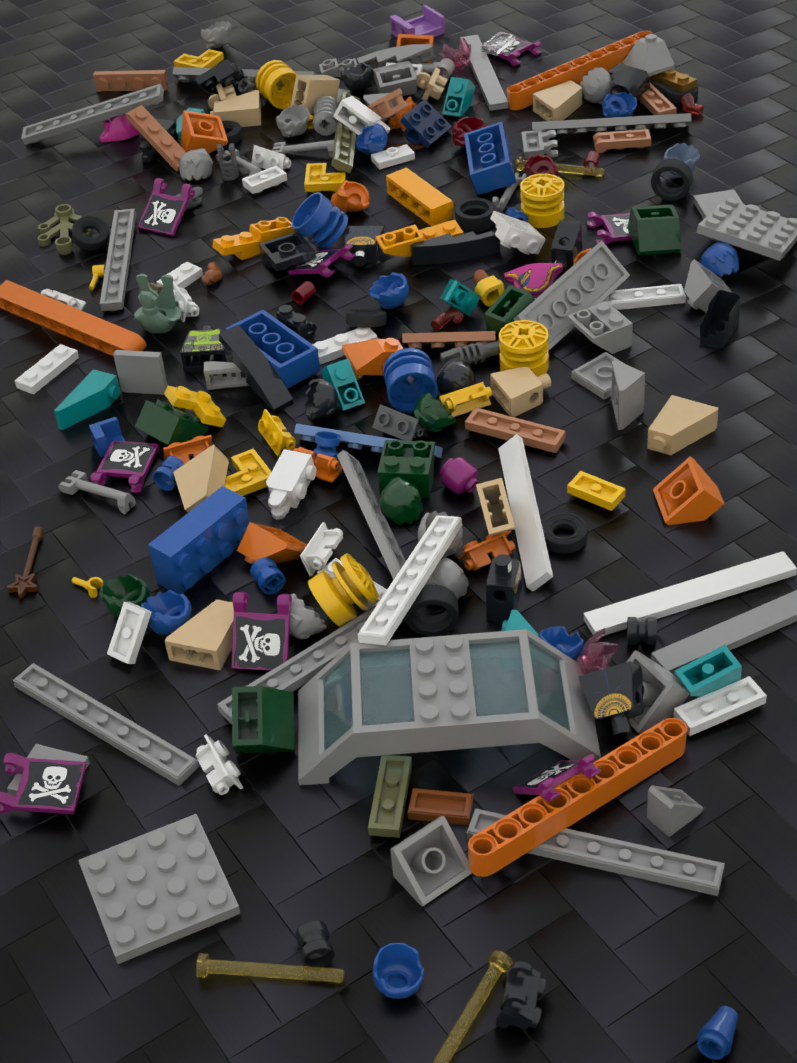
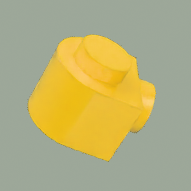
[475,275,505,306]

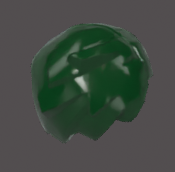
[414,393,456,433]
[379,477,423,525]
[99,574,150,618]

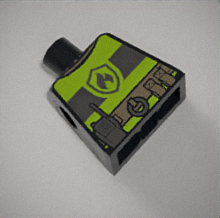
[180,325,227,371]

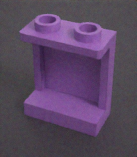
[390,5,446,38]

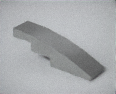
[357,44,436,69]

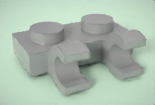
[521,130,558,159]

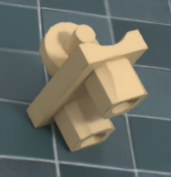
[416,68,448,101]
[208,83,237,110]

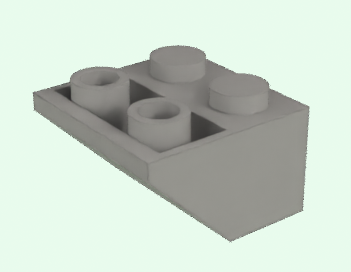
[372,61,417,96]
[567,301,633,354]

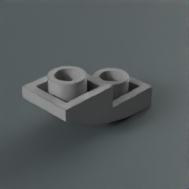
[319,58,358,77]

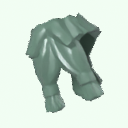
[134,274,182,334]

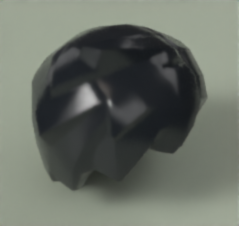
[340,63,373,91]
[436,358,476,395]
[304,379,339,420]

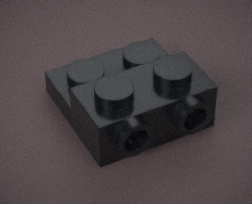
[195,59,245,93]
[259,232,316,271]

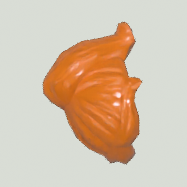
[331,180,370,213]

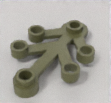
[37,204,92,255]

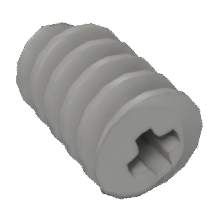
[313,96,338,136]

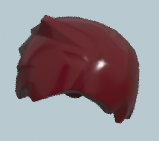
[452,116,487,148]
[525,153,558,178]

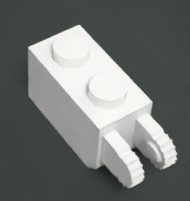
[333,96,391,135]
[266,449,317,520]

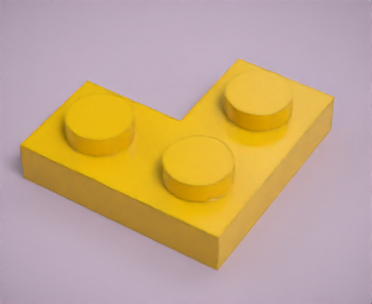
[173,49,224,68]
[304,163,346,193]
[164,386,226,427]
[224,449,271,496]

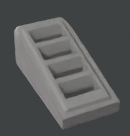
[204,361,249,390]

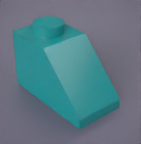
[674,645,742,697]

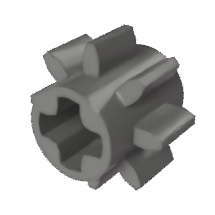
[238,76,260,95]

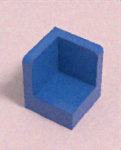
[89,417,125,458]

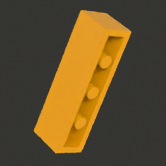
[386,167,454,226]

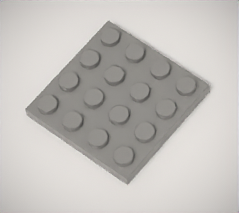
[696,198,797,261]
[78,814,241,964]

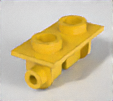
[439,382,492,417]
[258,409,296,456]

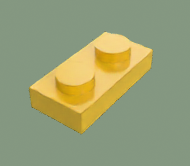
[567,471,625,511]

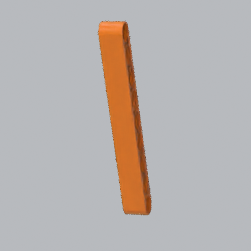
[506,31,652,110]
[0,280,147,356]
[468,718,687,877]

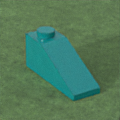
[54,370,121,430]

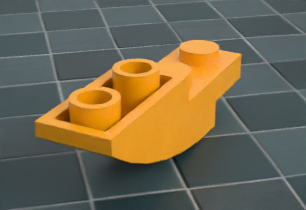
[213,217,296,260]
[375,219,463,257]

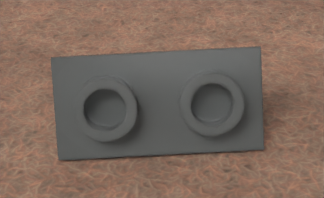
[372,404,424,441]

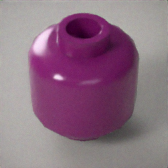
[440,457,479,495]

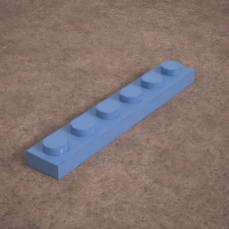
[294,424,443,458]

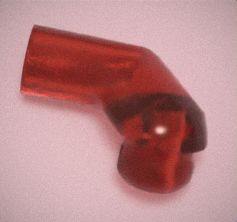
[681,94,704,115]
[431,308,465,331]

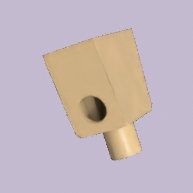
[490,367,551,417]

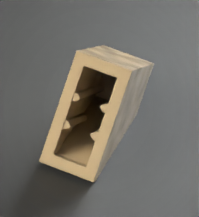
[290,75,340,114]
[533,80,583,121]
[210,90,261,127]
[647,395,719,455]
[173,444,229,513]
[476,478,516,536]
[165,600,234,670]

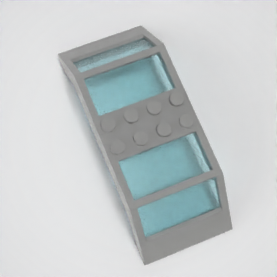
[298,629,601,786]

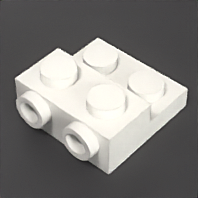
[490,211,546,254]

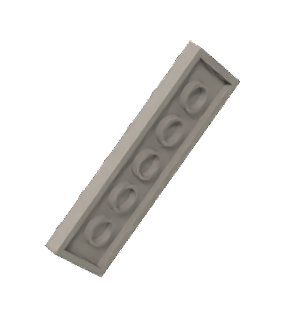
[514,241,630,351]

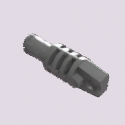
[440,340,500,366]

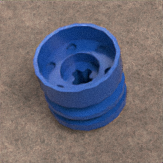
[291,192,348,250]
[383,348,438,413]

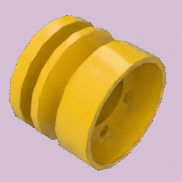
[255,60,298,110]
[520,174,564,228]
[499,320,549,377]
[308,553,381,627]

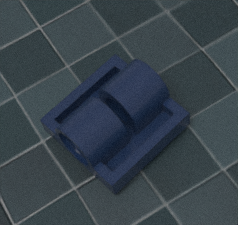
[400,99,452,149]

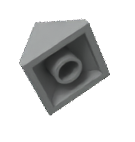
[611,360,645,430]
[390,816,471,906]

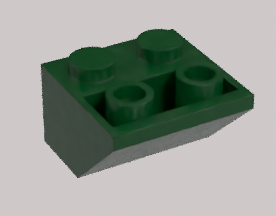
[627,205,681,255]
[484,285,535,338]
[135,399,209,445]
[377,440,435,498]
[232,686,295,754]

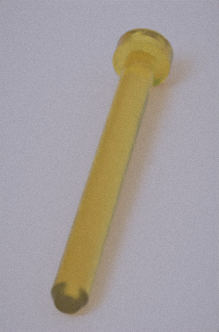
[516,156,606,177]
[432,950,513,1063]
[196,953,345,983]

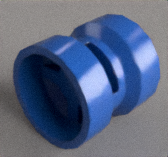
[313,431,340,459]
[152,456,184,491]
[250,557,286,595]

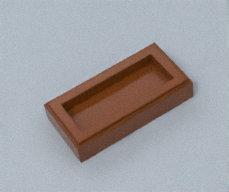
[408,788,474,825]

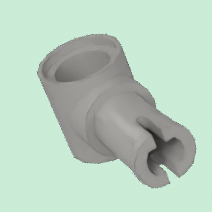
[417,58,455,79]

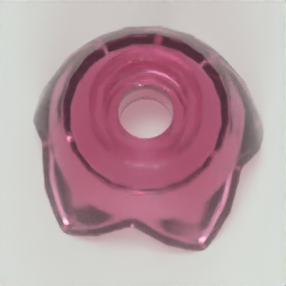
[439,38,472,70]
[578,628,619,674]

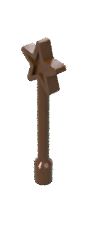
[7,526,44,599]

